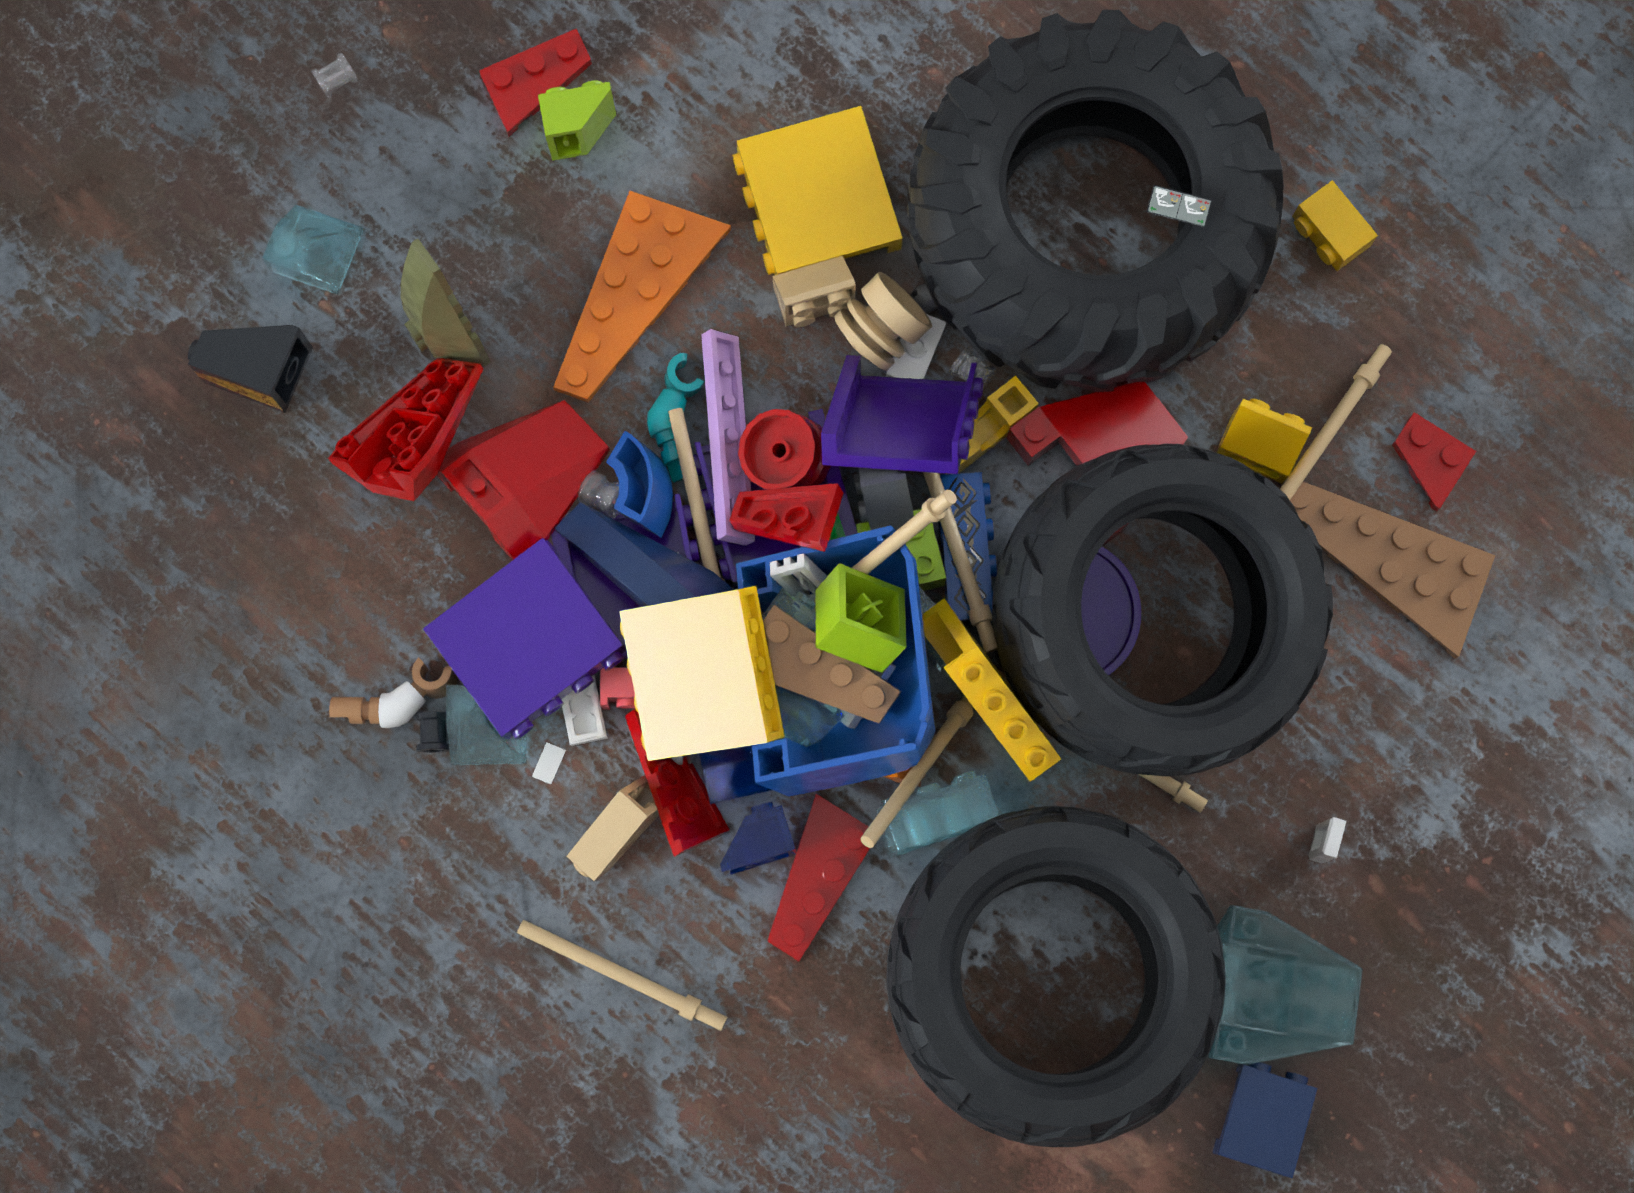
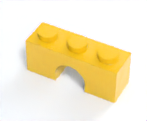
[945,376,1039,475]

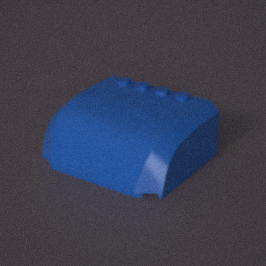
[736,525,936,797]

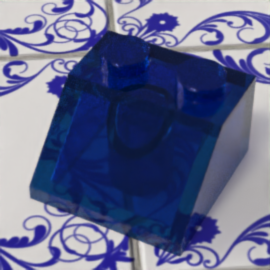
[720,802,796,877]

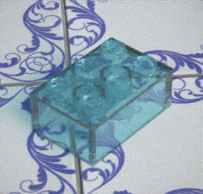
[875,771,999,859]

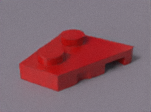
[1392,412,1476,512]

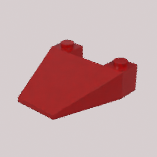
[1006,381,1188,547]

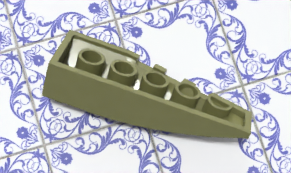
[401,238,491,366]

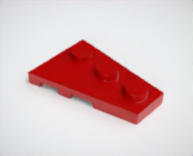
[479,28,592,137]
[729,483,844,552]

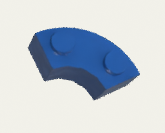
[606,431,673,538]

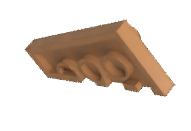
[763,605,902,724]

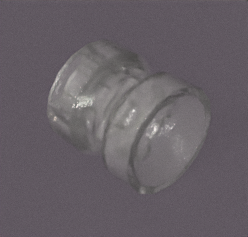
[578,470,620,519]

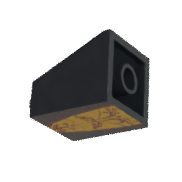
[188,325,313,413]

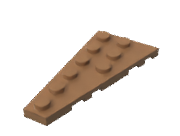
[1283,480,1495,659]

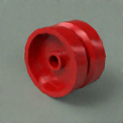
[738,409,831,490]

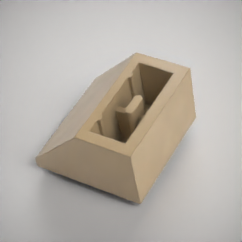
[773,256,856,327]

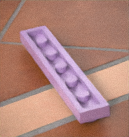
[701,329,755,546]

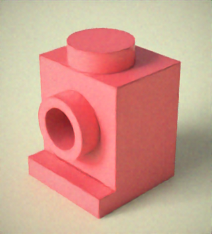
[600,668,635,710]

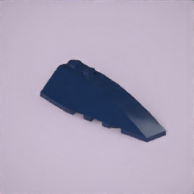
[555,502,765,620]

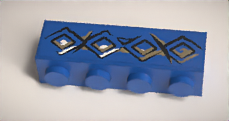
[939,472,997,625]

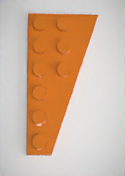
[553,191,731,403]

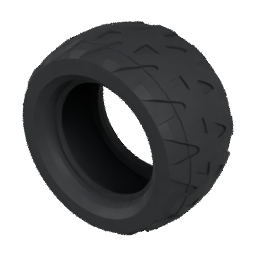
[992,443,1333,776]
[886,806,1226,1147]

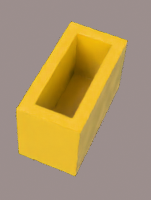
[1292,180,1378,271]

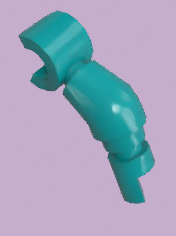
[647,353,704,483]

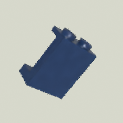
[1212,1060,1318,1178]

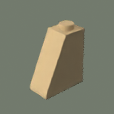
[567,775,659,881]

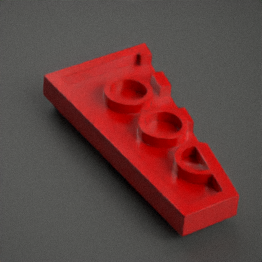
[625,709,730,857]
[767,794,871,962]

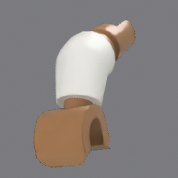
[329,657,458,728]

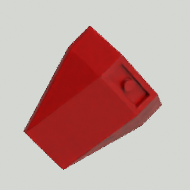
[327,358,484,501]
[436,400,610,560]

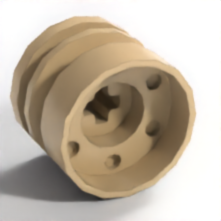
[834,272,932,371]

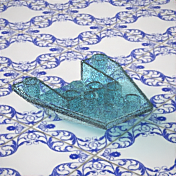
[1209,905,1363,1065]

